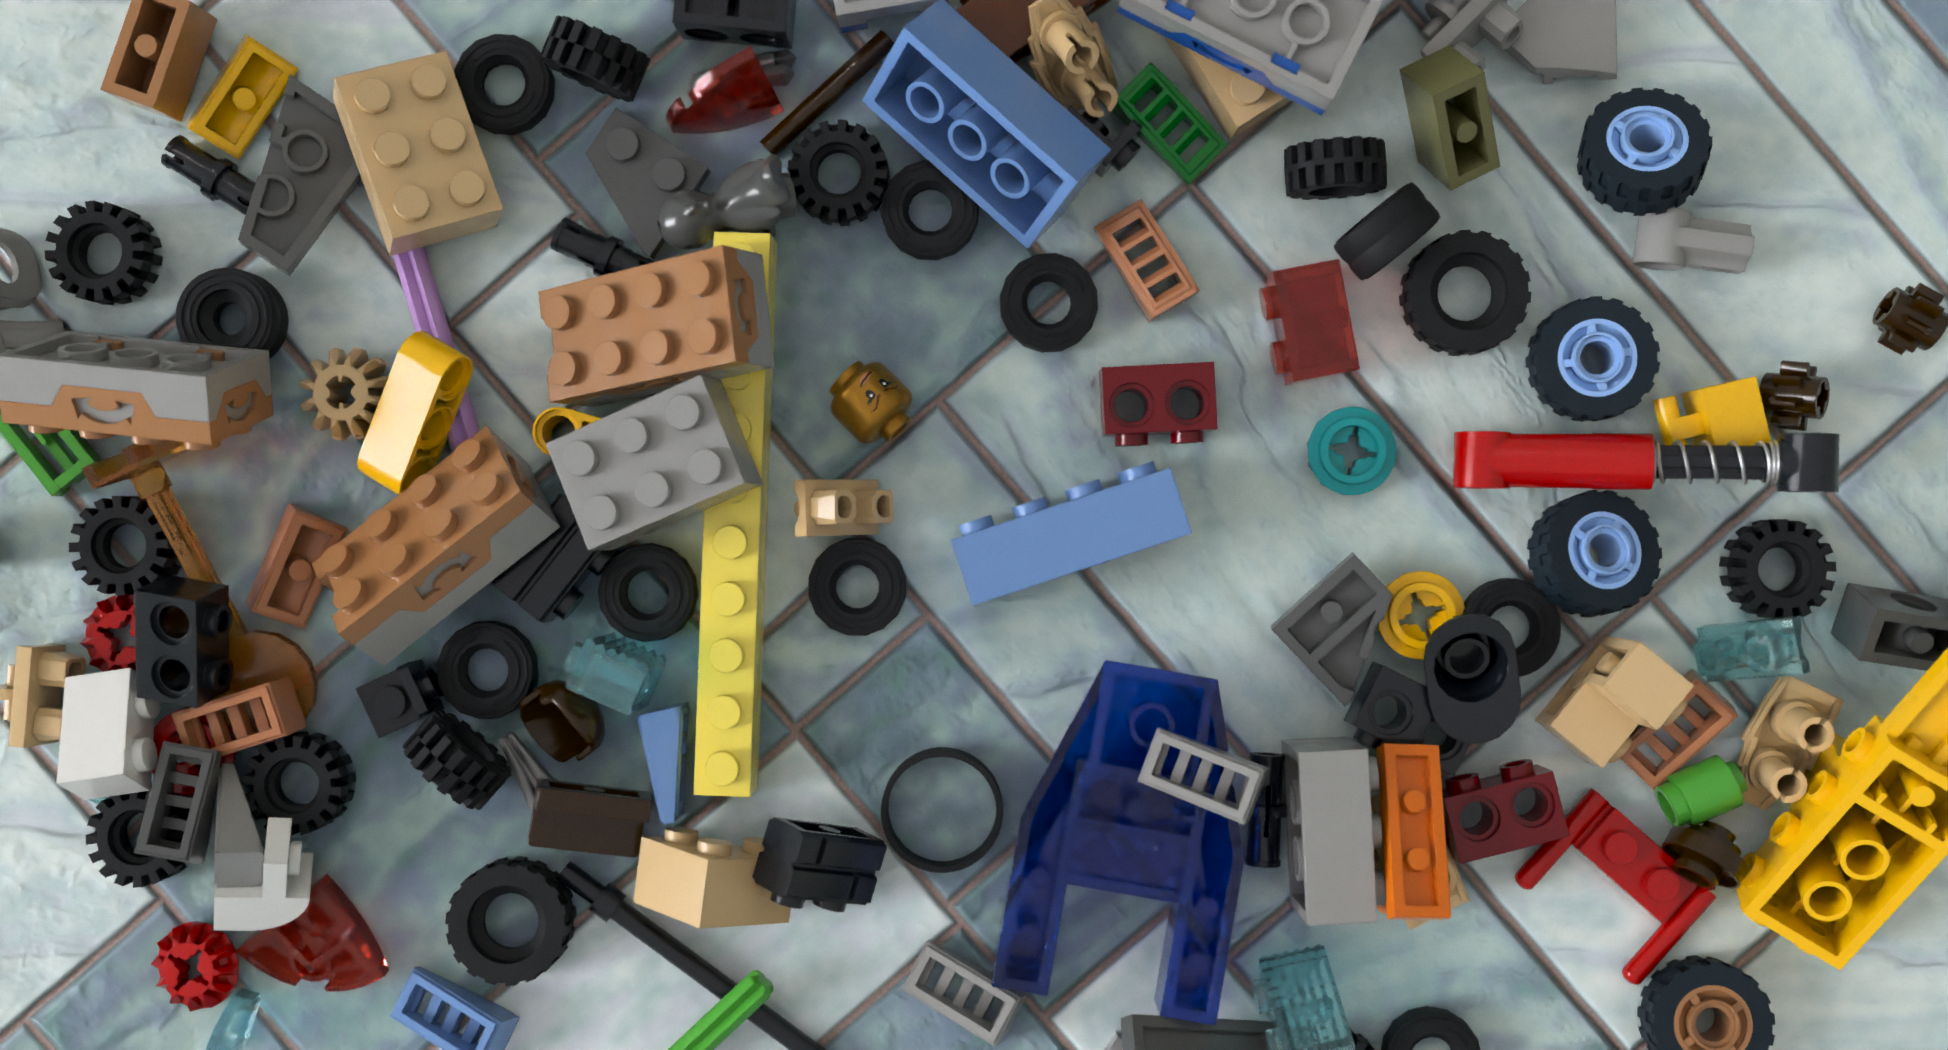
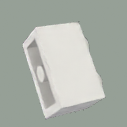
[56,668,161,800]

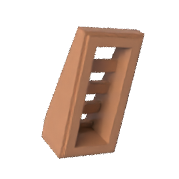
[1094,199,1200,322]
[1620,669,1738,791]
[171,676,306,767]

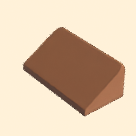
[246,503,348,629]

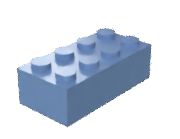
[862,0,1112,249]
[951,461,1192,606]

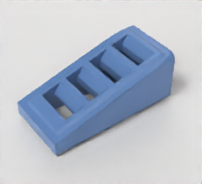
[637,702,689,825]
[390,966,519,1050]

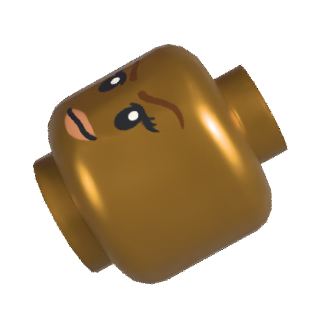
[829,361,912,443]

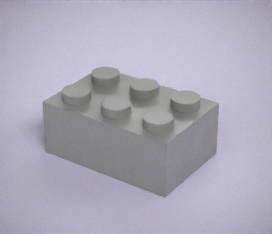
[546,374,763,551]
[1281,736,1385,926]

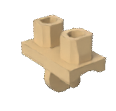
[794,479,894,537]
[0,643,86,748]

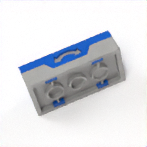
[1117,0,1384,115]

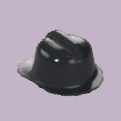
[1424,614,1521,744]

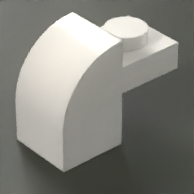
[214,817,313,931]

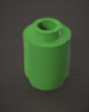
[1655,755,1747,826]

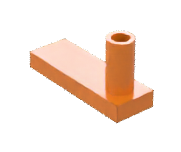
[1377,743,1451,920]

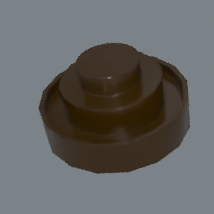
[1661,821,1749,890]

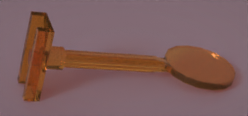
[82,440,318,733]

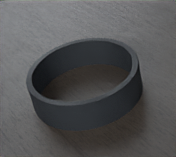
[881,747,1003,873]

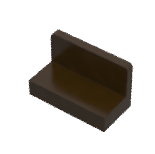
[528,778,652,858]

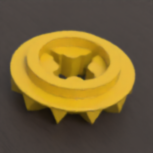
[1377,571,1465,660]

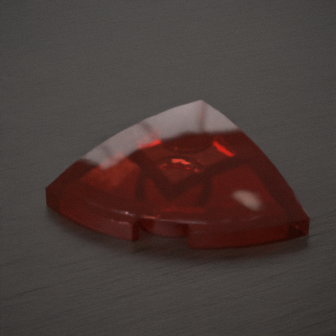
[666,46,784,134]
[236,874,390,992]

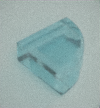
[206,988,261,1050]

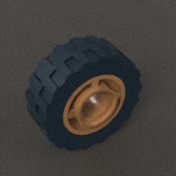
[1637,955,1776,1050]

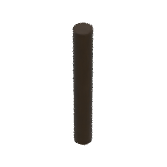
[760,30,894,155]

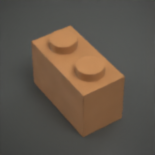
[100,0,218,122]

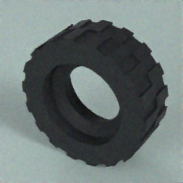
[1399,229,1532,356]
[445,856,577,986]

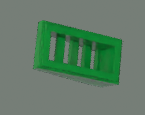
[1112,62,1228,186]

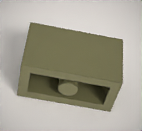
[1399,45,1500,191]

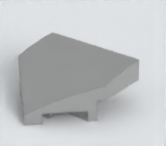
[1504,0,1617,85]

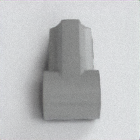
[1632,207,1755,274]

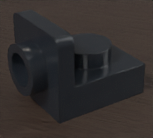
[1067,105,1143,178]
[356,659,445,738]

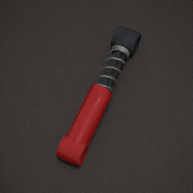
[1453,431,1840,492]

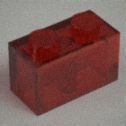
[1259,259,1360,386]

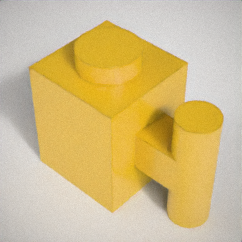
[1653,376,1772,445]

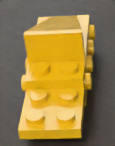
[1736,648,1948,970]

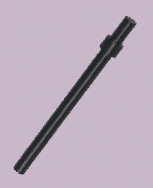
[557,861,826,1050]

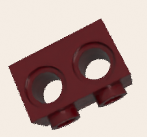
[1099,362,1217,447]
[1442,759,1570,864]

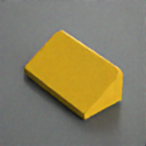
[186,34,299,160]

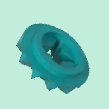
[1306,407,1396,495]

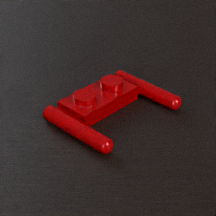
[1515,788,1716,985]

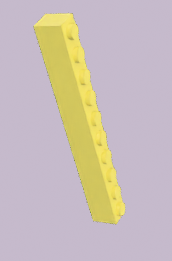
[694,231,777,797]

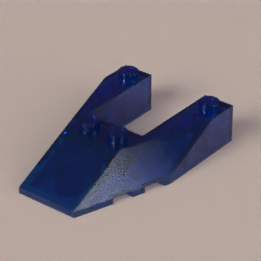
[992,659,1245,1025]

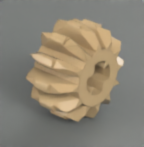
[299,347,388,441]

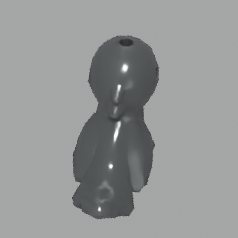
[658,154,797,249]

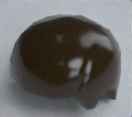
[519,680,605,763]

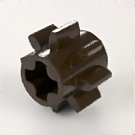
[1872,283,1948,355]
[1759,360,1830,431]

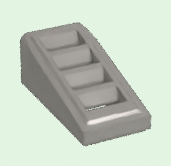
[1137,727,1269,825]
[214,763,264,888]
[901,940,1029,1047]

